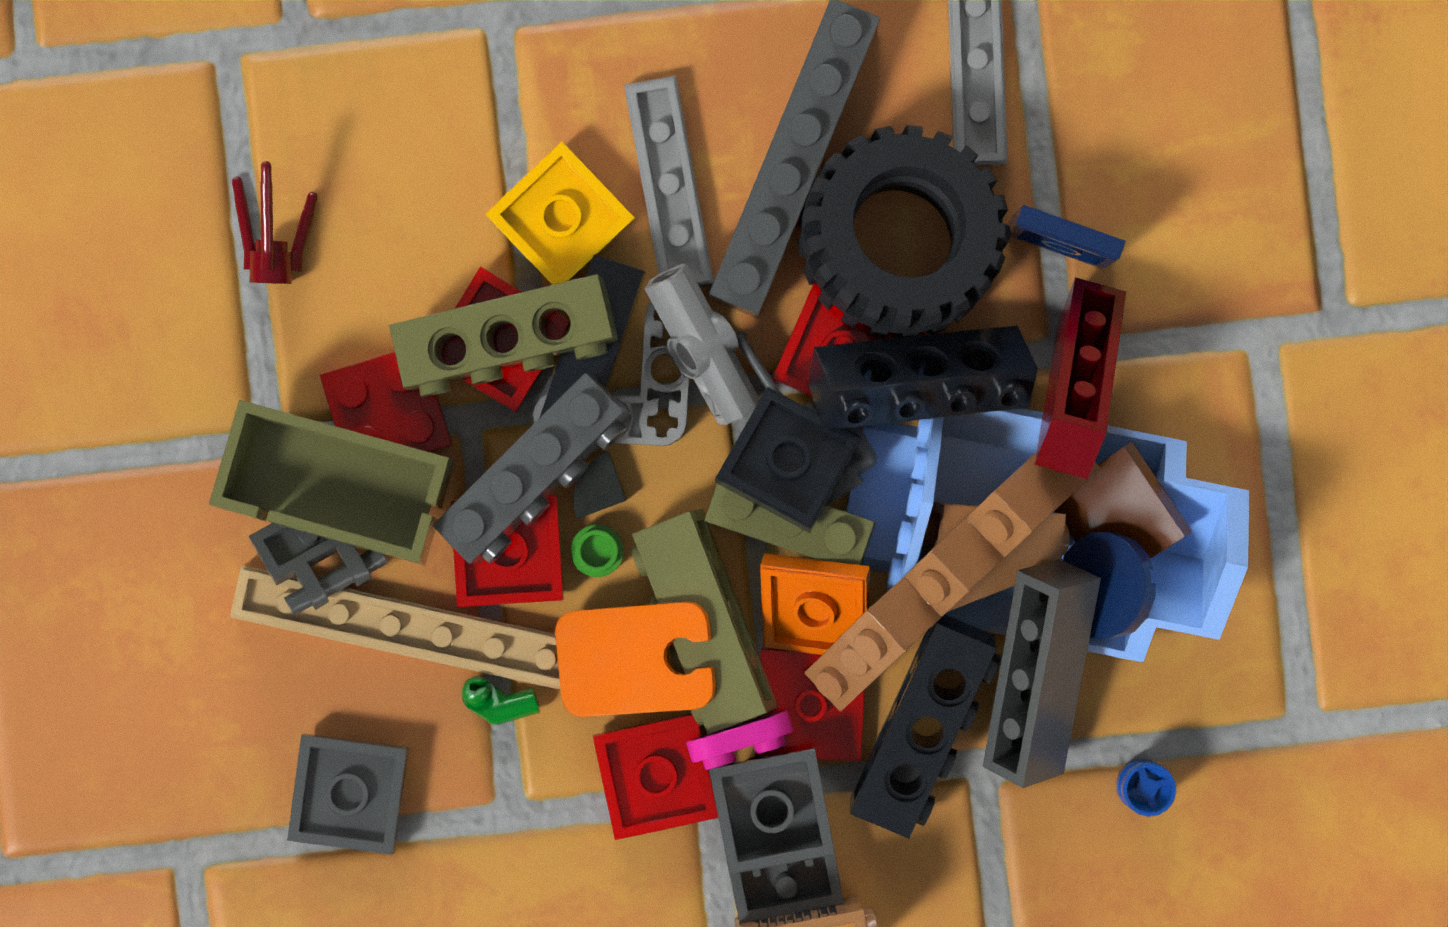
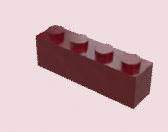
[1034,277,1126,479]

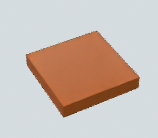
[760,553,870,655]

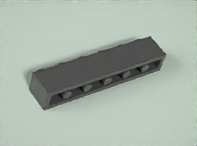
[709,0,881,319]

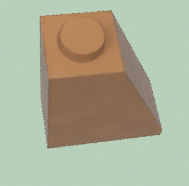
[921,501,1070,611]

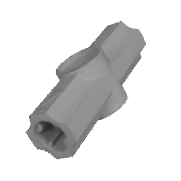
[644,264,760,425]

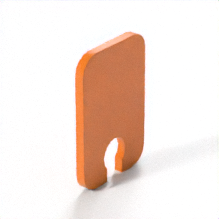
[555,601,716,717]

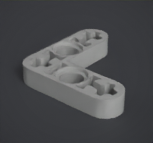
[533,302,690,446]

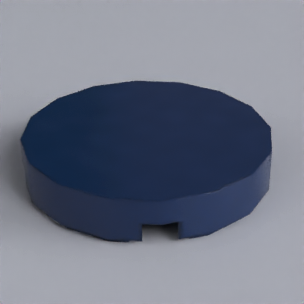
[1062,532,1156,639]

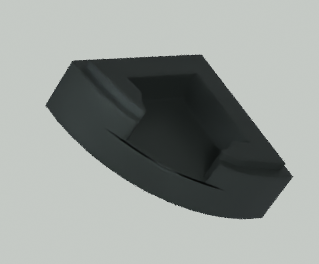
[573,451,627,519]

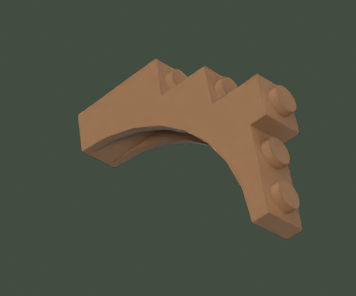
[804,453,1100,712]

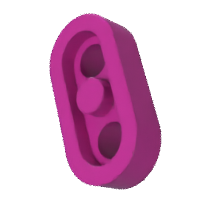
[686,711,794,770]

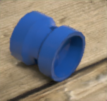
[1116,758,1176,817]

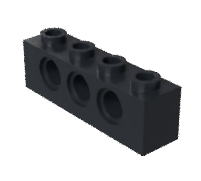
[808,325,1038,430]
[850,614,1001,839]

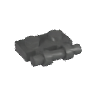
[249,523,388,616]

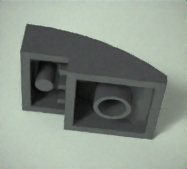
[709,748,844,924]

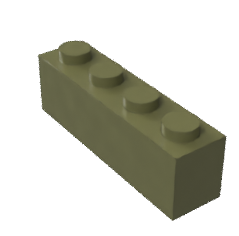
[632,509,778,735]

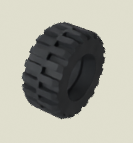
[798,125,1010,339]

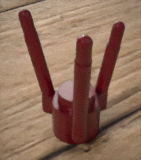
[232,161,318,284]

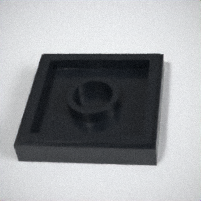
[715,387,862,533]

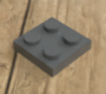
[287,733,409,855]

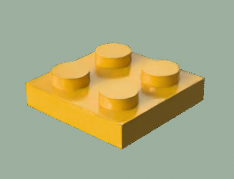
[485,141,635,285]

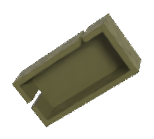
[209,400,454,566]

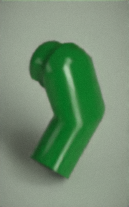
[462,676,540,725]

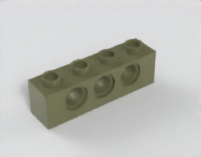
[389,274,619,397]

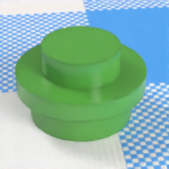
[571,524,624,577]

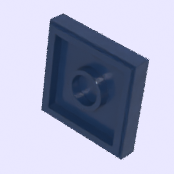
[1009,205,1126,269]

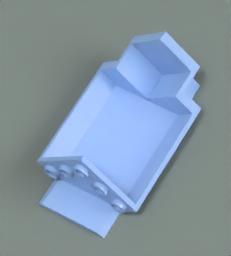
[846,408,1249,663]

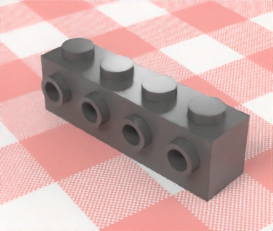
[432,373,632,564]
[983,559,1101,788]

